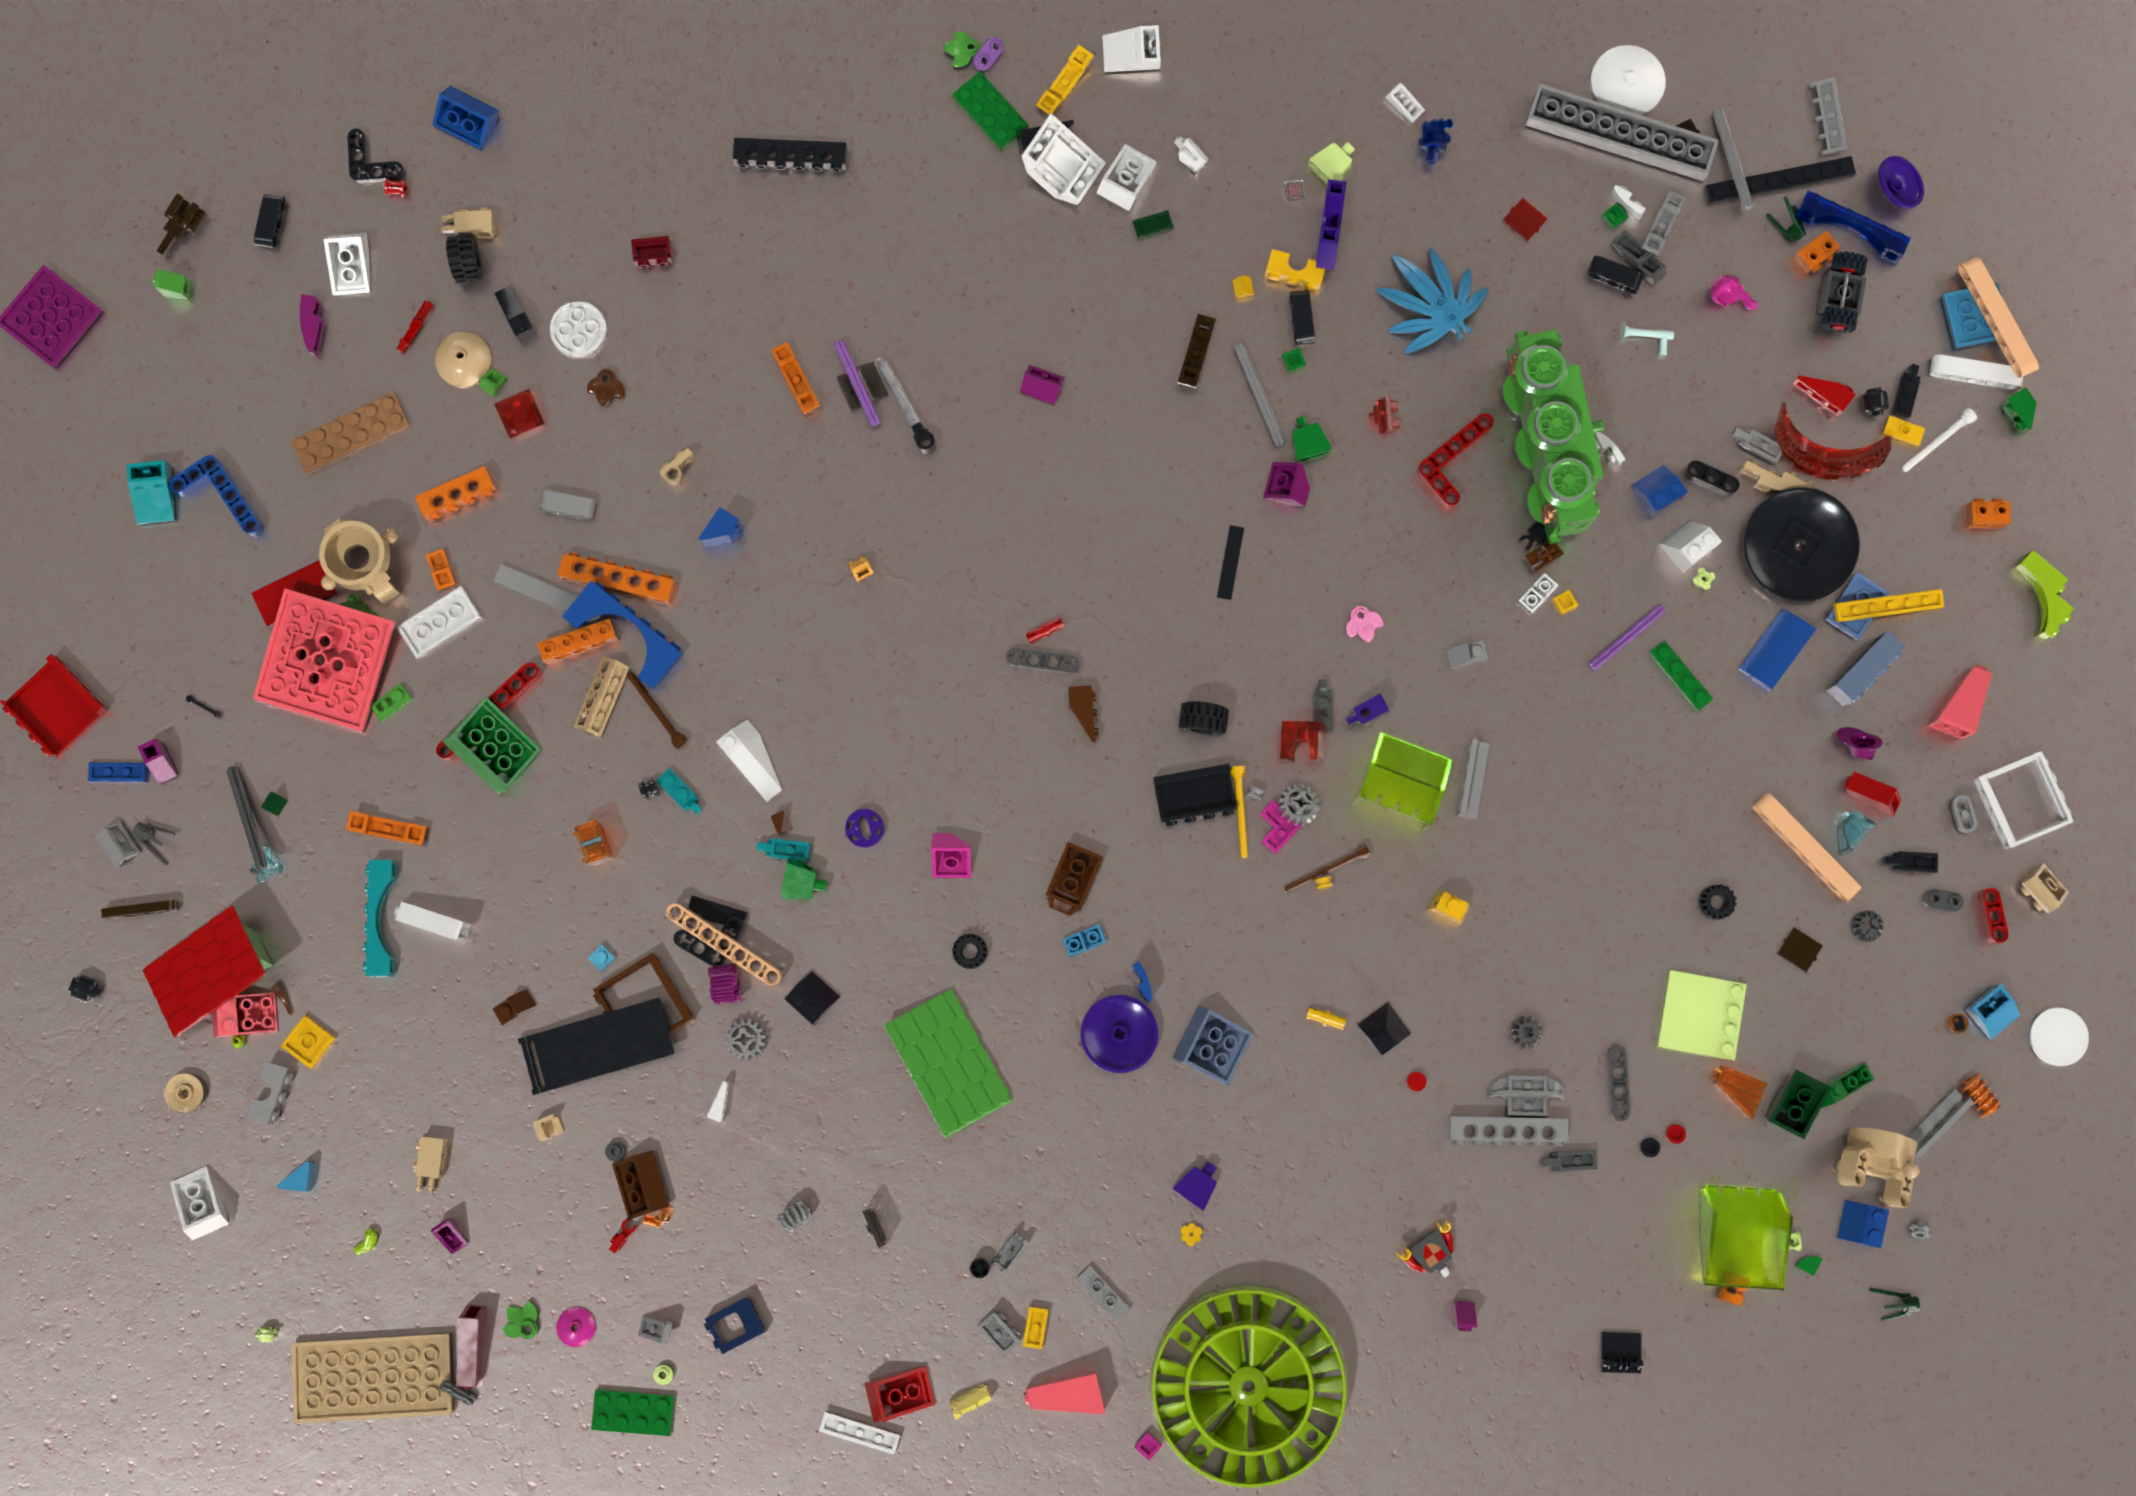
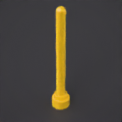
[1230,766,1248,858]

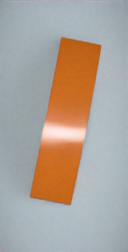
[771,341,820,414]
[346,811,427,845]

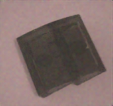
[837,361,888,412]

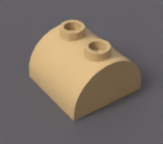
[2020,863,2069,913]

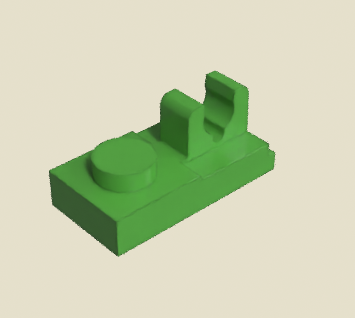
[371,684,413,722]

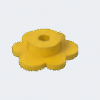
[1181,1223,1202,1246]

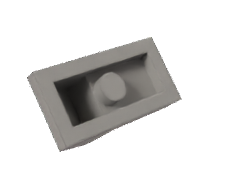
[1446,641,1488,669]
[638,1316,672,1344]

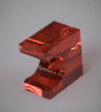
[1280,721,1326,763]

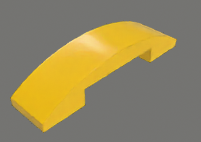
[1036,44,1094,115]

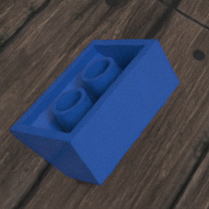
[432,85,499,150]

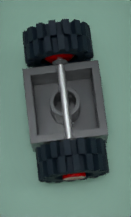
[1818,251,1868,333]

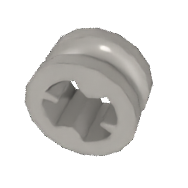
[1245,786,1264,801]

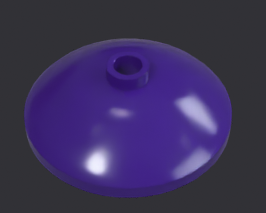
[1878,156,1924,209]

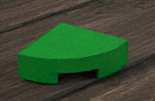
[1795,1256,1823,1276]

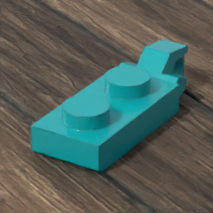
[656,768,702,815]
[756,838,811,863]

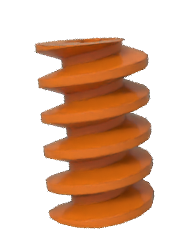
[1961,1073,2002,1117]

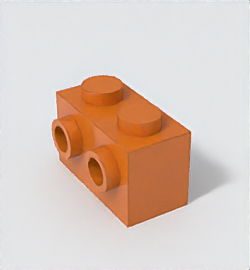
[1793,231,1841,275]
[1966,498,2011,528]

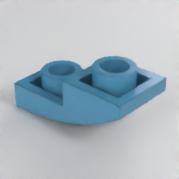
[1062,924,1108,957]

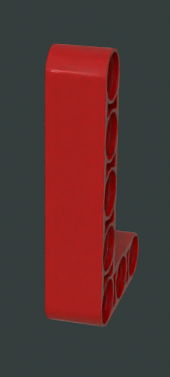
[1417,413,1494,509]

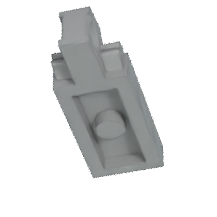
[1731,427,1785,465]

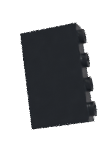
[1153,764,1238,827]

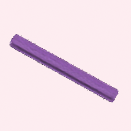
[834,340,881,426]
[1589,604,1666,670]

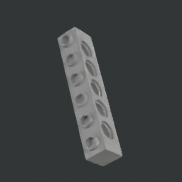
[1448,1116,1568,1146]

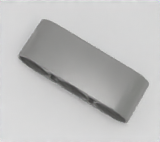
[538,490,596,520]

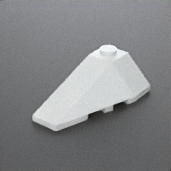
[716,720,782,802]

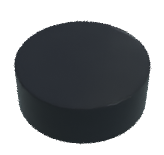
[1639,1138,1660,1157]

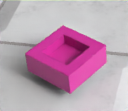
[1134,1432,1162,1461]

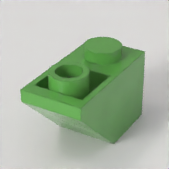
[153,269,191,300]

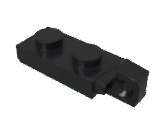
[1891,364,1920,418]
[1882,851,1938,873]

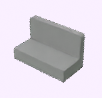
[96,820,140,868]

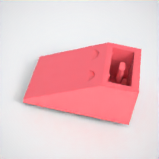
[212,993,278,1038]

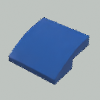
[1132,961,1152,1003]

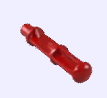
[396,300,434,353]

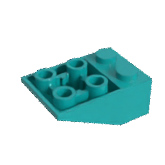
[126,460,175,525]

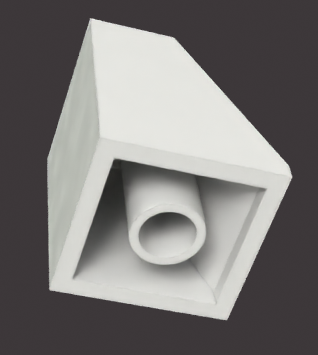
[1659,521,1722,573]

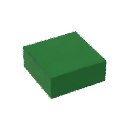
[1282,348,1306,373]

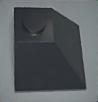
[1357,1002,1411,1056]

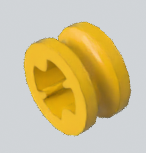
[1314,876,1333,889]

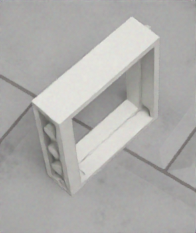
[1973,751,2074,850]

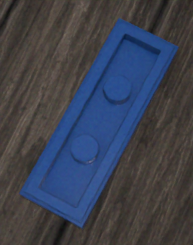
[88,762,148,783]

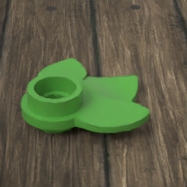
[943,31,980,67]
[502,1301,538,1339]

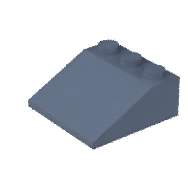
[1173,1005,1254,1086]

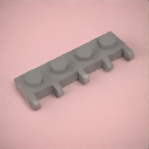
[1808,77,1848,156]

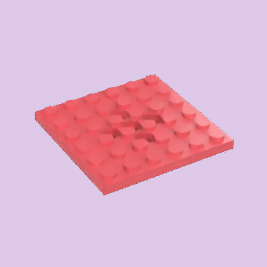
[253,588,396,732]

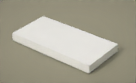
[397,586,482,659]

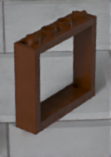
[593,953,695,1035]

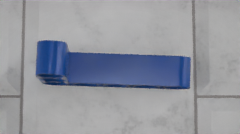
[169,455,263,537]

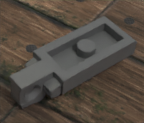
[1313,679,1333,733]
[1541,1149,1597,1172]

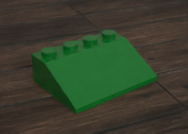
[442,696,541,794]

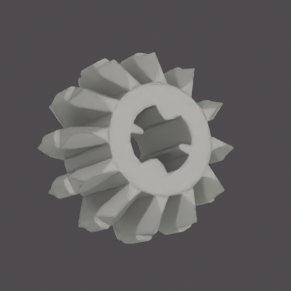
[777,1202,812,1232]

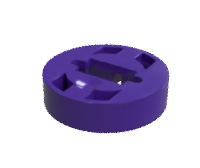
[845,809,884,848]

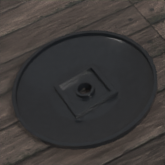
[1743,487,1860,602]

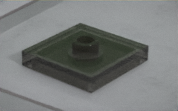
[863,1208,888,1248]

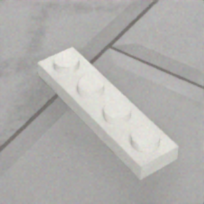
[819,1411,900,1455]

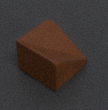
[771,810,793,835]

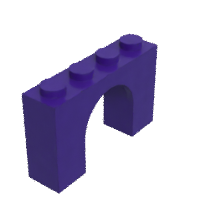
[1316,179,1347,270]

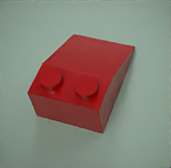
[864,1366,935,1422]

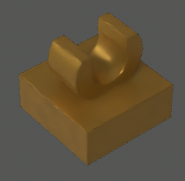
[848,556,874,582]

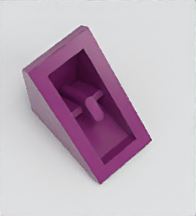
[431,1218,468,1254]

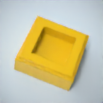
[1552,589,1579,616]

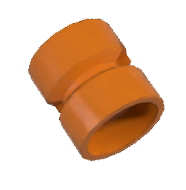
[1716,1271,1750,1306]

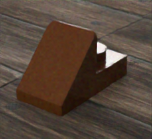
[493,989,537,1026]

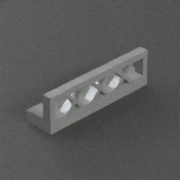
[1457,738,1490,819]
[1907,1089,1974,1158]

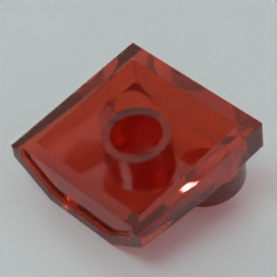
[494,389,545,439]

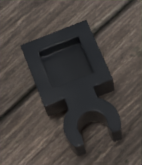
[1518,522,1547,551]

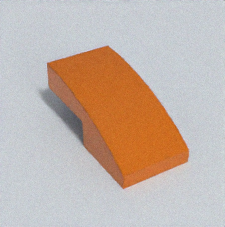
[425,548,456,591]

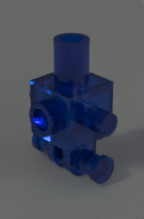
[1418,118,1453,165]

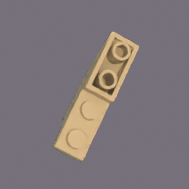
[1740,460,1818,494]

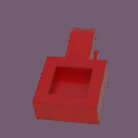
[609,1219,637,1253]

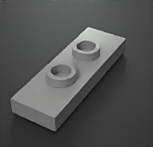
[1076,1266,1130,1323]

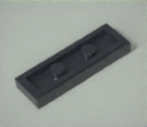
[688,896,748,929]

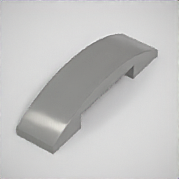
[1642,190,1686,256]

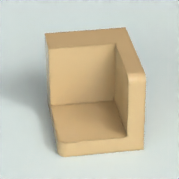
[532,1113,564,1141]

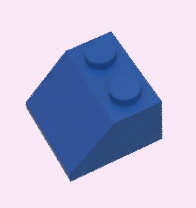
[1631,465,1688,517]
[698,507,743,548]
[1837,1200,1889,1248]

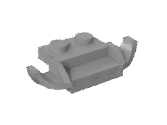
[1487,1075,1565,1118]

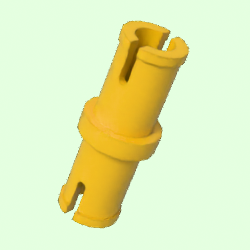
[1306,1006,1347,1030]

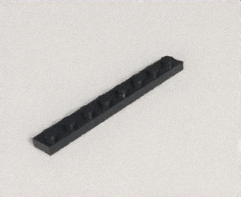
[1705,156,1856,205]

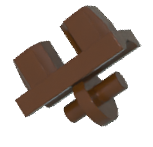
[1525,541,1564,572]

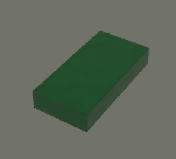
[1132,210,1174,240]

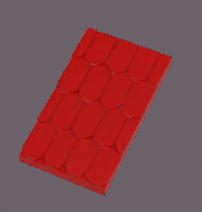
[143,905,273,1038]

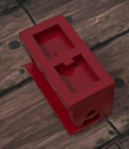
[631,236,673,268]

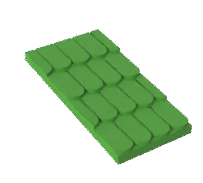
[884,989,1012,1139]

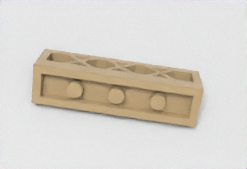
[573,657,630,737]

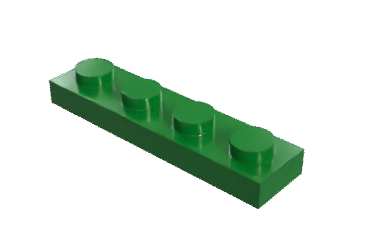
[1649,640,1713,712]

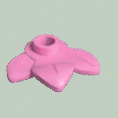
[1346,605,1383,642]

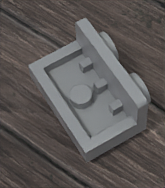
[977,1311,1021,1357]

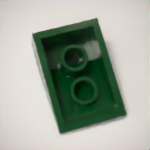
[1765,1069,1832,1139]

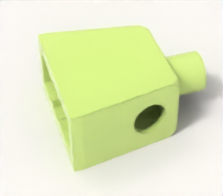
[1308,142,1354,183]

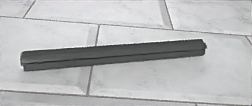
[226,766,268,871]

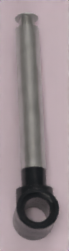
[875,356,936,454]

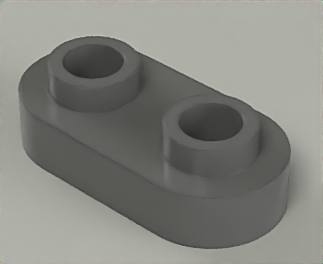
[1923,889,1964,912]

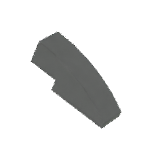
[1611,230,1667,286]

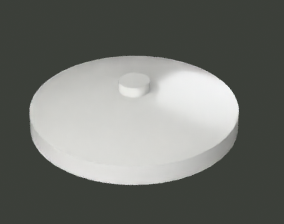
[1590,45,1666,116]

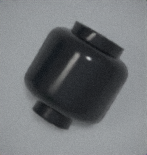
[1862,387,1889,416]
[68,974,99,1003]

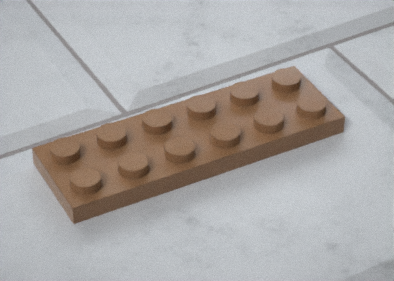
[290,392,411,475]

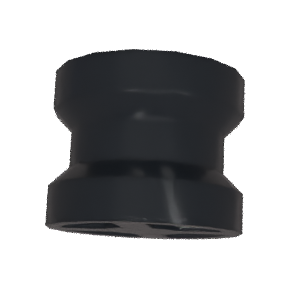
[638,778,659,801]

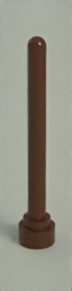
[627,672,688,749]
[1285,843,1371,892]

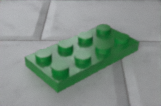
[952,71,1029,151]
[591,1389,674,1436]

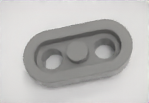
[1951,795,1978,834]

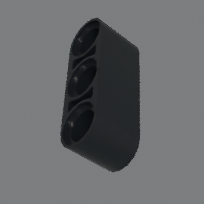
[254,193,286,248]
[1587,256,1644,294]
[1290,290,1315,345]
[1684,460,1740,497]

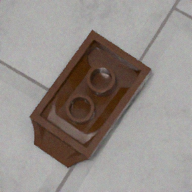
[1045,842,1103,916]

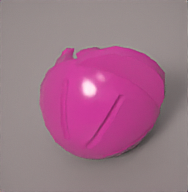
[1710,275,1758,310]

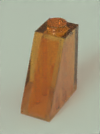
[1712,1065,1767,1120]

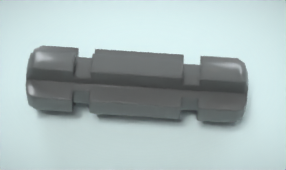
[439,1380,476,1406]

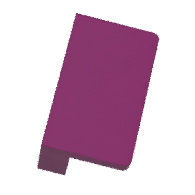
[1020,365,1065,404]

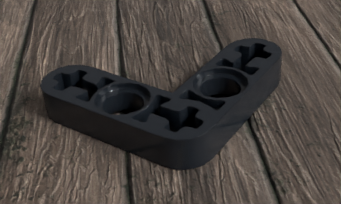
[347,128,405,183]
[673,916,745,966]

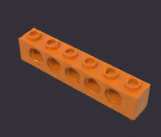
[557,552,676,605]

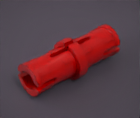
[1025,616,1065,644]

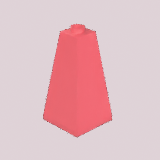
[1928,665,1992,739]
[1024,1371,1105,1414]

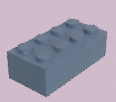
[1826,631,1905,706]

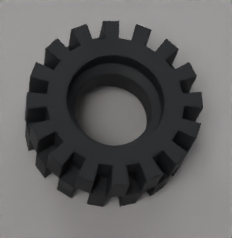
[1699,884,1737,920]
[952,933,988,969]

